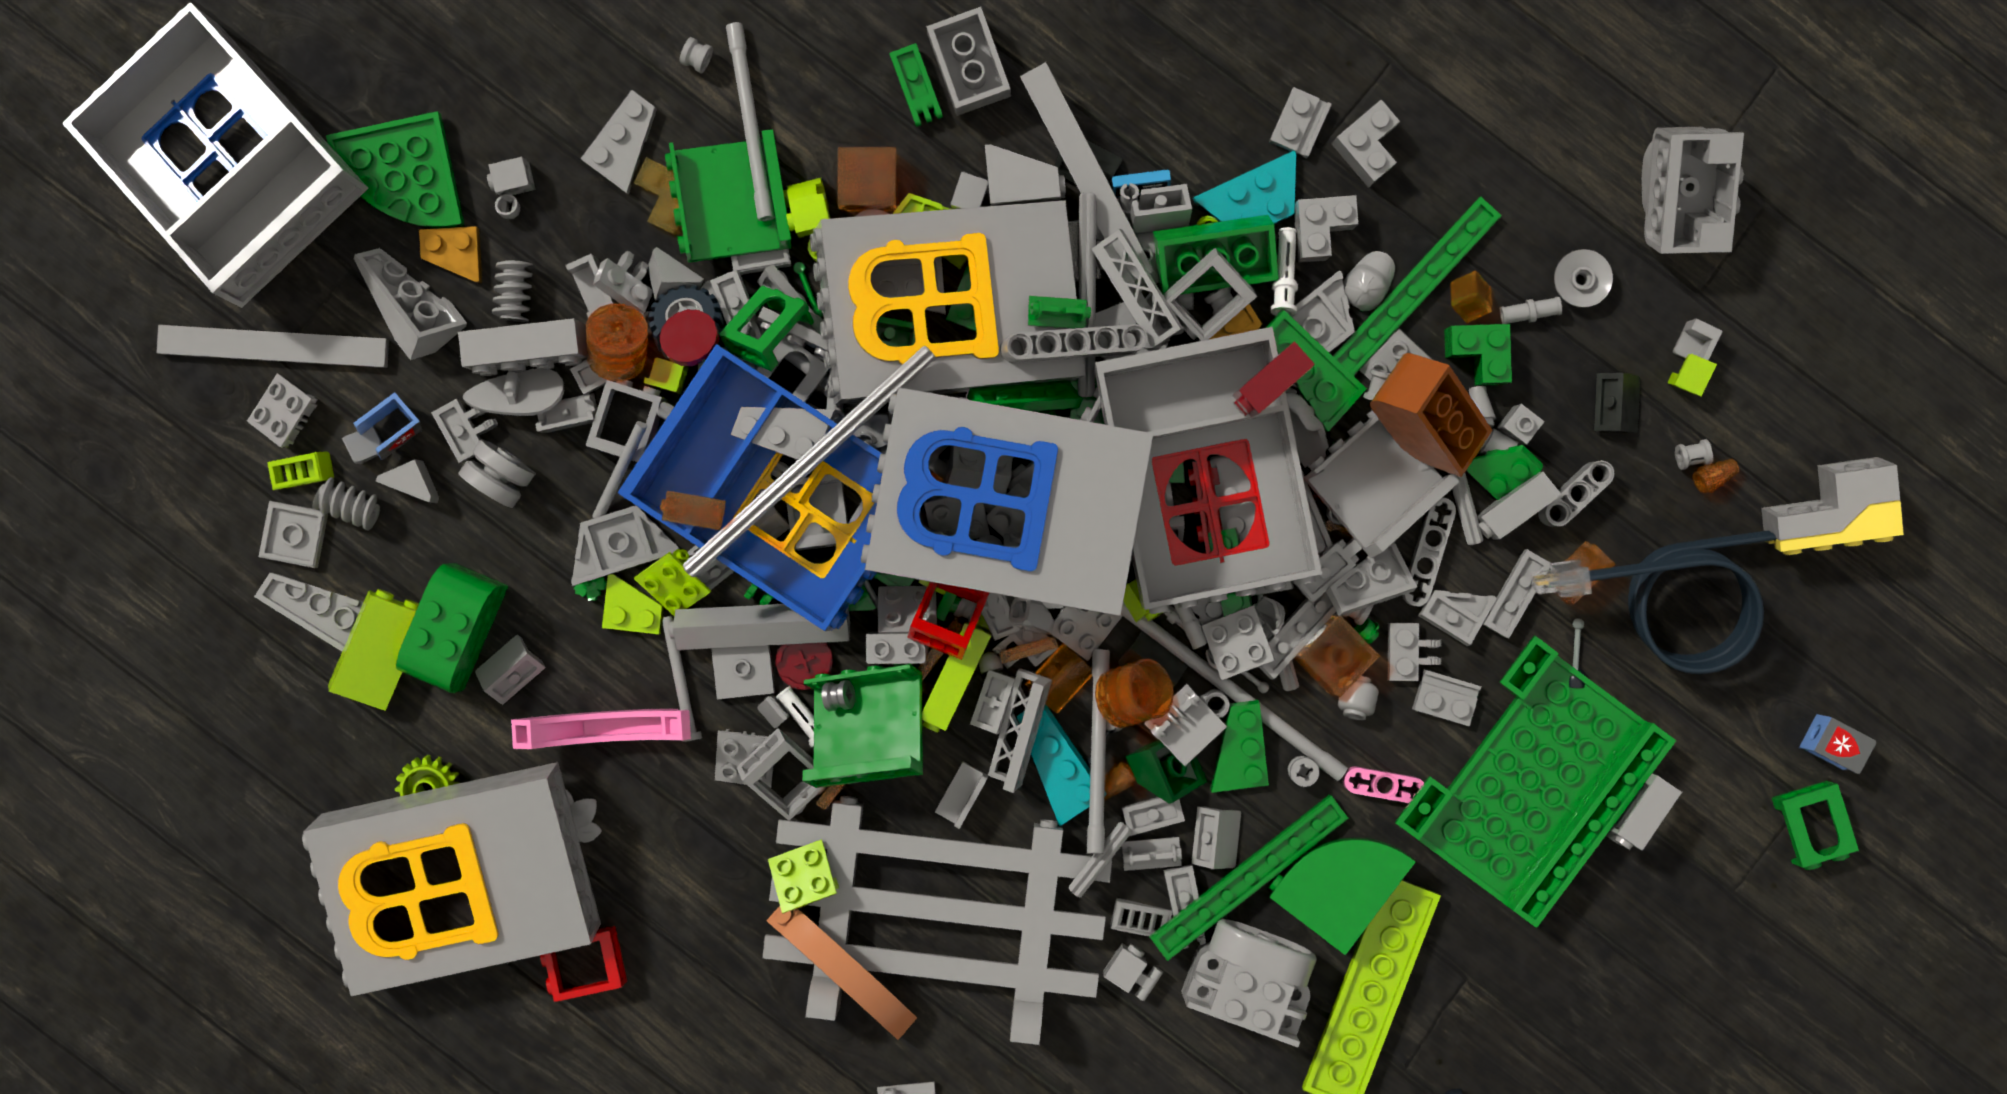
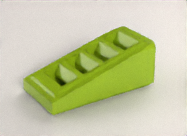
[267,452,334,490]

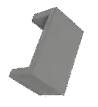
[565,254,621,322]

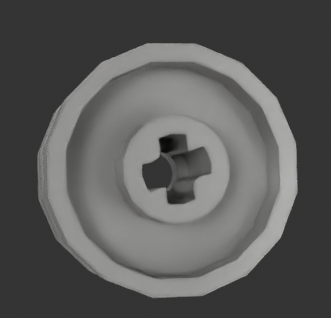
[458,439,536,508]

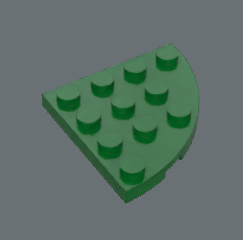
[326,111,464,228]

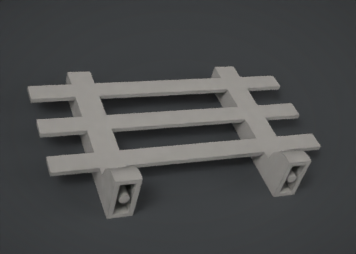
[762,796,1112,1045]

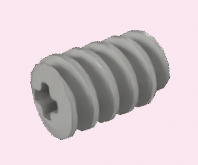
[492,260,533,322]
[312,477,380,531]

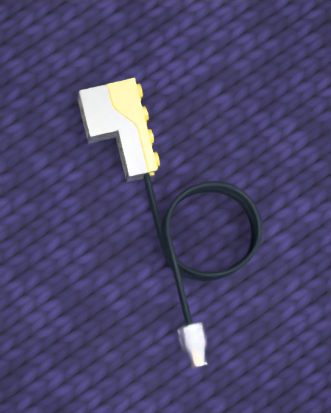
[1531,457,1904,674]

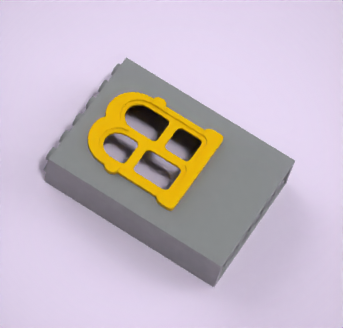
[810,201,1086,405]
[302,762,601,996]

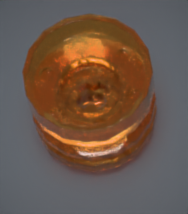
[586,303,648,381]
[1095,658,1174,728]

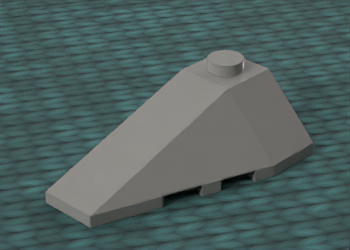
[354,248,467,360]

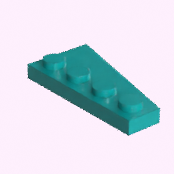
[1017,704,1107,827]

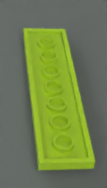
[1302,880,1441,1094]

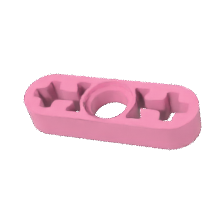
[1342,766,1424,803]

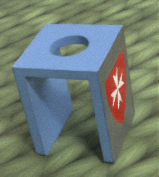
[354,392,423,460]
[1799,714,1876,774]

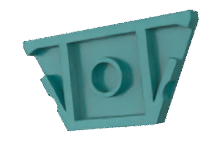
[1193,151,1296,224]

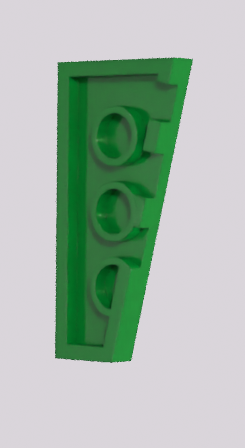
[1266,310,1367,432]

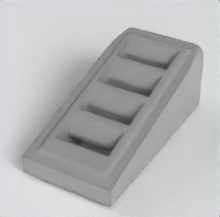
[1110,898,1172,936]

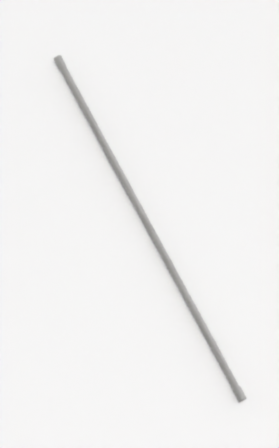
[700,281,1348,781]

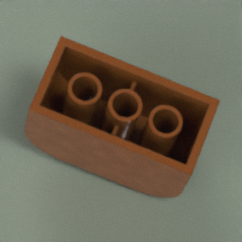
[1370,353,1493,477]

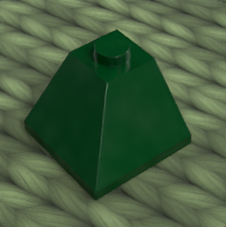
[1126,740,1207,804]

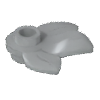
[566,790,602,843]

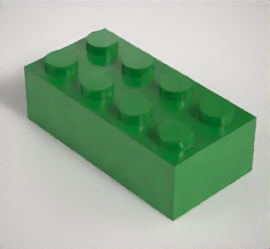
[1153,215,1279,295]

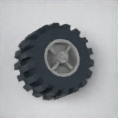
[648,285,726,363]

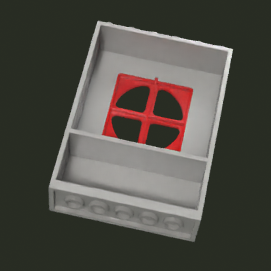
[1094,327,1322,614]

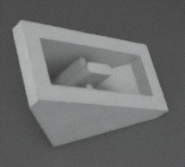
[647,247,704,300]
[376,460,439,503]

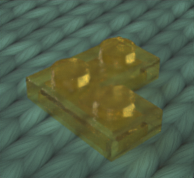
[634,157,679,235]

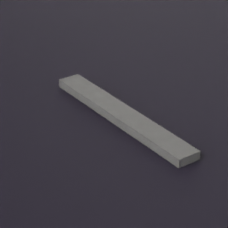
[1020,62,1154,281]
[157,325,389,368]

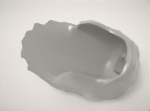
[1286,393,1329,468]

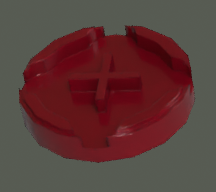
[659,309,720,366]
[775,642,834,690]

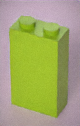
[328,589,419,711]
[922,621,992,733]

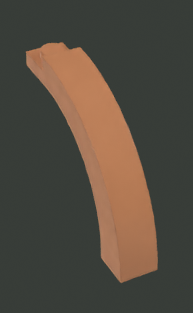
[766,906,917,1040]

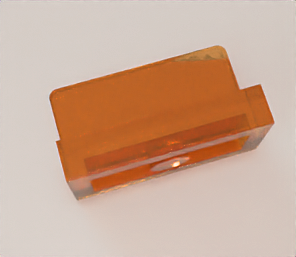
[1025,643,1092,713]

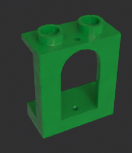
[719,285,814,372]
[1772,781,1859,870]

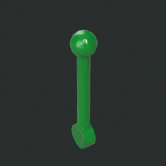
[793,262,823,317]

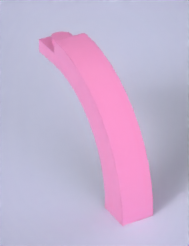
[511,709,691,749]

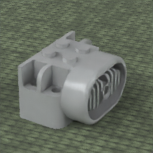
[1642,127,1744,254]
[1181,919,1317,1047]

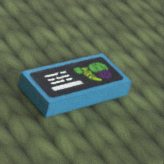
[1111,170,1171,197]

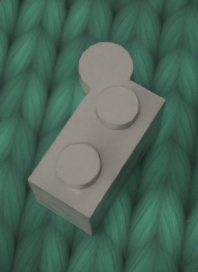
[1117,183,1192,234]

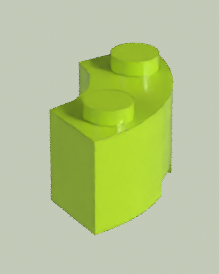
[783,178,830,238]

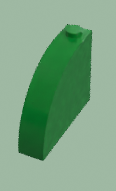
[1269,838,1416,955]

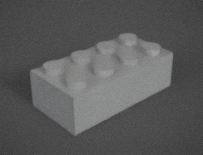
[458,318,591,376]

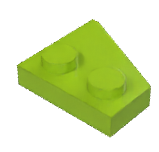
[602,573,664,634]

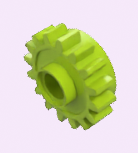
[395,755,459,796]

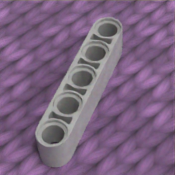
[1000,324,1148,363]

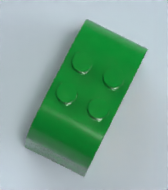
[396,563,508,693]

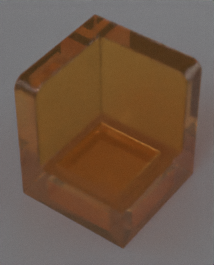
[1451,270,1492,323]

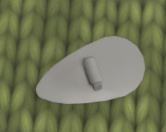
[463,369,565,416]

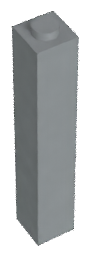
[669,604,851,650]

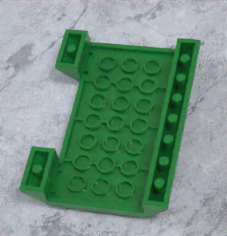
[1395,636,1677,928]

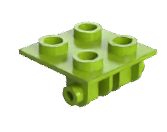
[634,549,711,616]
[768,839,839,914]

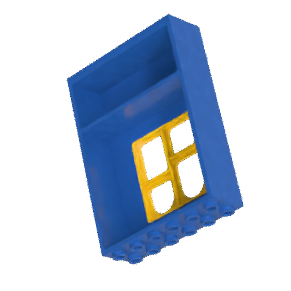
[617,344,882,631]

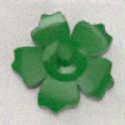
[574,577,607,601]

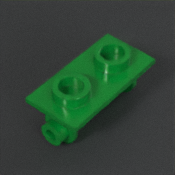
[1028,296,1091,329]

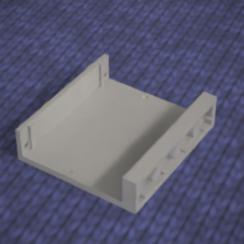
[1303,410,1460,558]

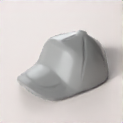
[1343,251,1395,311]

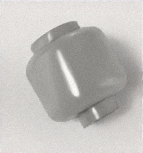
[1338,675,1379,720]

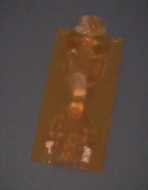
[660,491,726,530]

